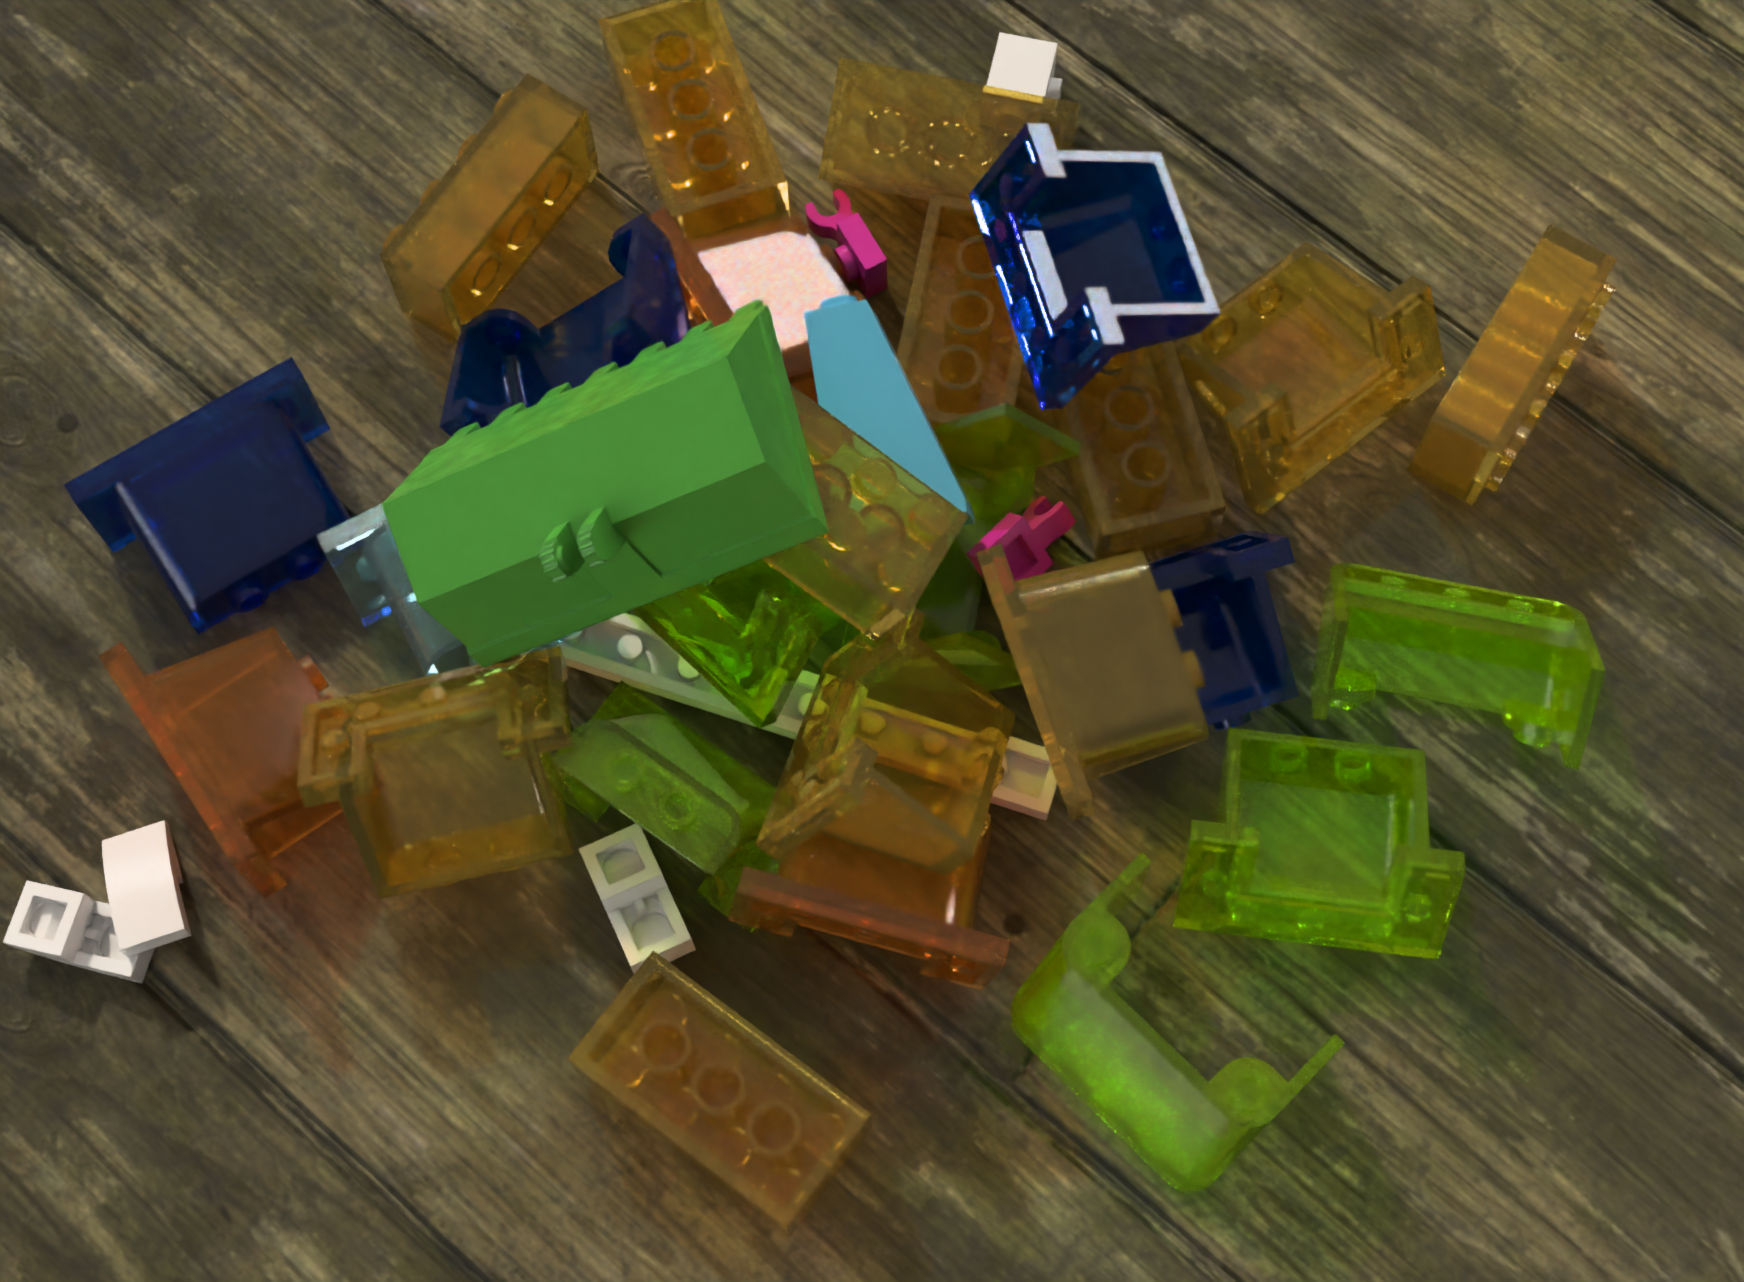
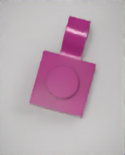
[805,188,888,298]
[966,496,1076,604]

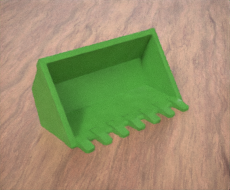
[381,299,829,668]

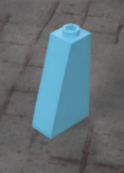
[804,295,975,547]

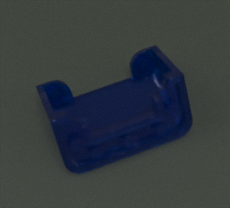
[439,213,692,437]

